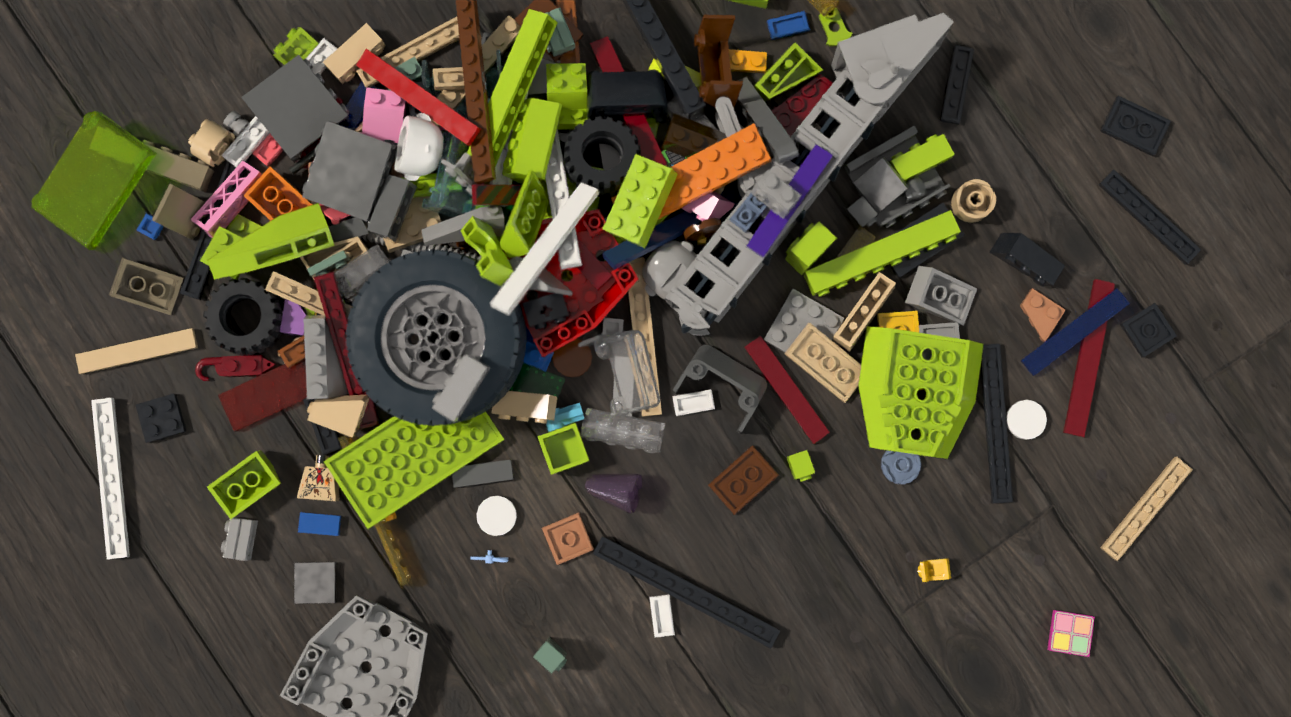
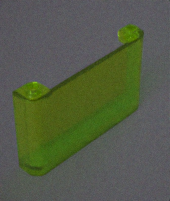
[31,111,157,250]

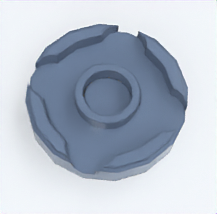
[881,450,921,484]

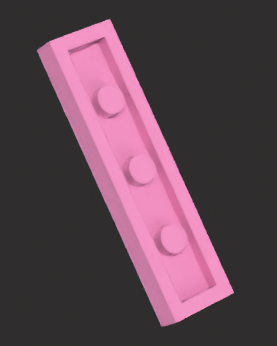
[190,161,262,238]

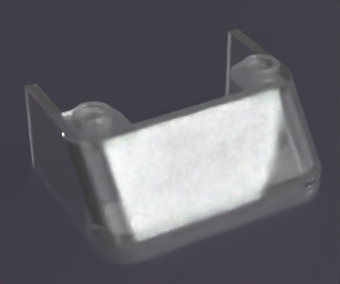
[578,330,660,421]

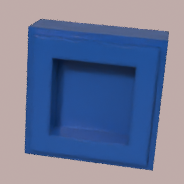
[137,213,164,240]

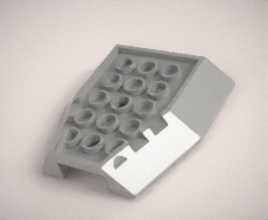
[280,595,428,717]

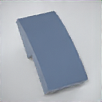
[729,193,767,233]

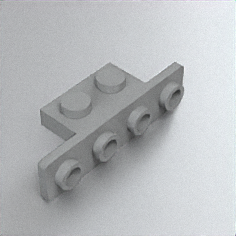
[441,153,495,207]

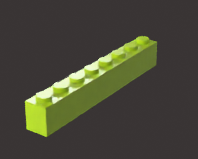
[467,9,558,167]
[804,210,961,297]

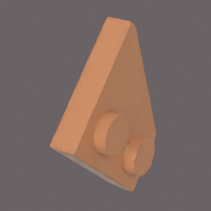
[1020,288,1065,342]

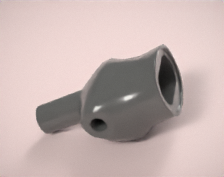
[902,177,939,203]

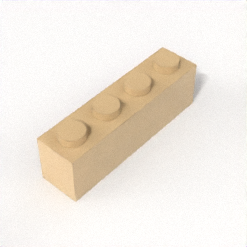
[833,272,896,352]

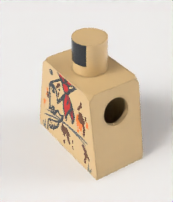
[297,455,340,501]

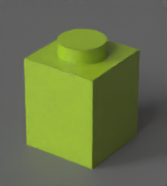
[786,450,815,482]

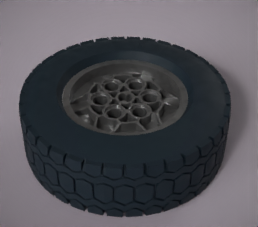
[346,250,527,426]

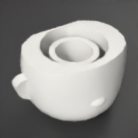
[394,113,443,181]

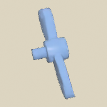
[470,550,508,563]

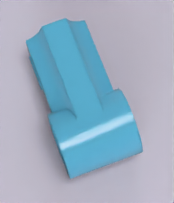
[546,403,585,432]

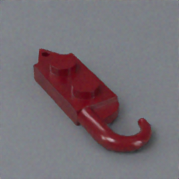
[195,355,276,381]

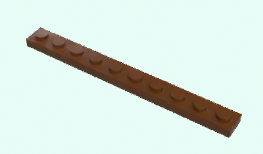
[456,0,496,184]

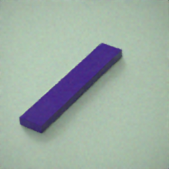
[746,144,833,258]

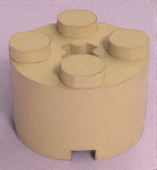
[188,119,235,167]
[951,179,996,223]

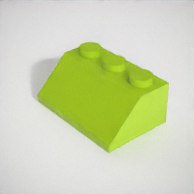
[207,450,281,520]

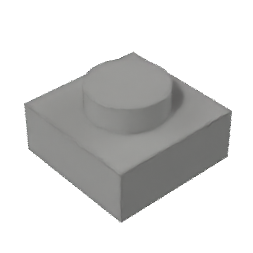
[602,318,624,340]

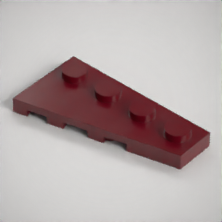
[772,74,833,137]

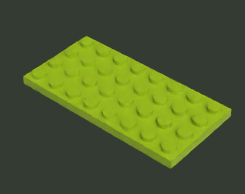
[324,412,504,529]

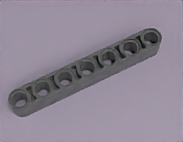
[736,77,799,165]

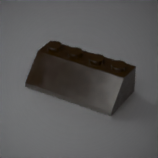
[661,113,727,158]

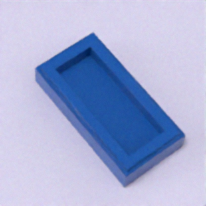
[767,11,810,40]
[298,512,341,536]

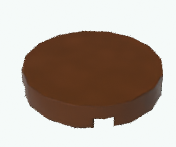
[683,218,722,242]
[553,339,592,378]

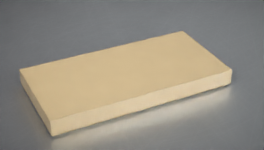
[785,323,861,403]

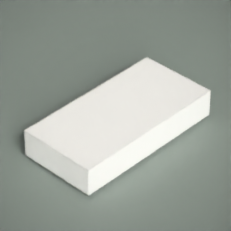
[672,389,715,416]
[650,594,675,637]

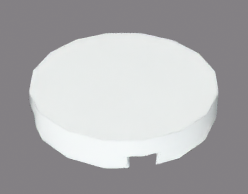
[1006,400,1047,440]
[477,496,517,536]

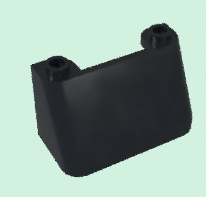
[586,70,668,123]

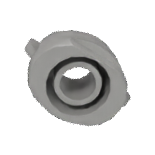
[642,240,697,299]

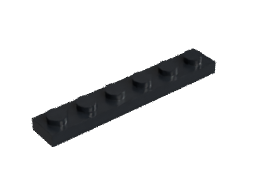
[1098,169,1201,265]

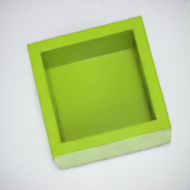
[538,423,590,475]

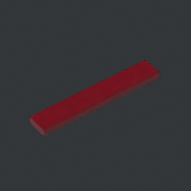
[744,336,830,444]

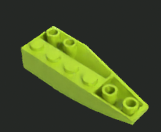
[207,203,334,279]

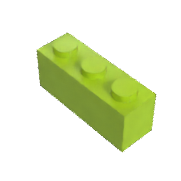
[890,134,955,182]

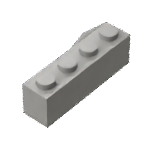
[304,315,349,399]

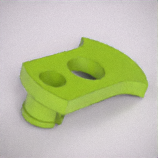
[819,6,853,47]

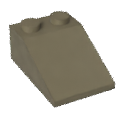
[152,184,208,240]
[109,257,184,315]

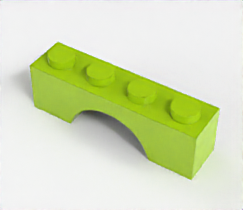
[460,215,513,286]

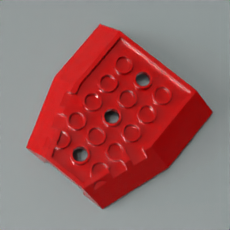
[499,209,638,357]

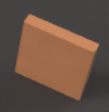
[542,513,594,565]

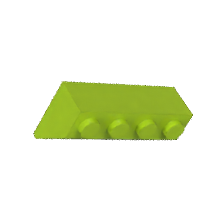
[502,98,562,184]
[500,169,549,258]

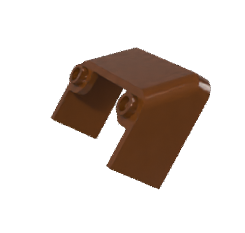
[694,15,743,108]

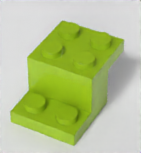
[546,63,587,130]
[200,214,261,280]

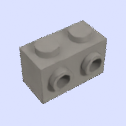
[751,169,801,219]

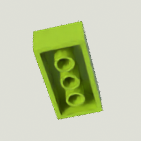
[603,154,678,248]

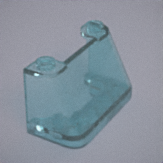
[422,129,476,217]

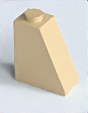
[307,395,370,438]

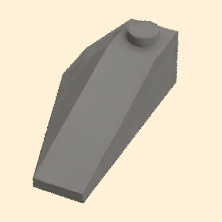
[422,205,504,246]

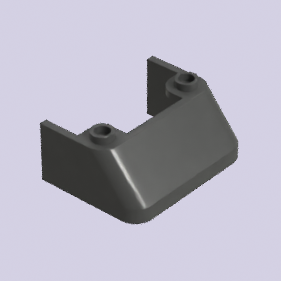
[672,345,767,433]

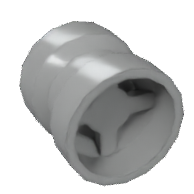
[223,111,250,137]

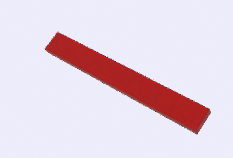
[356,49,481,146]

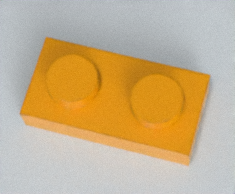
[729,50,767,74]

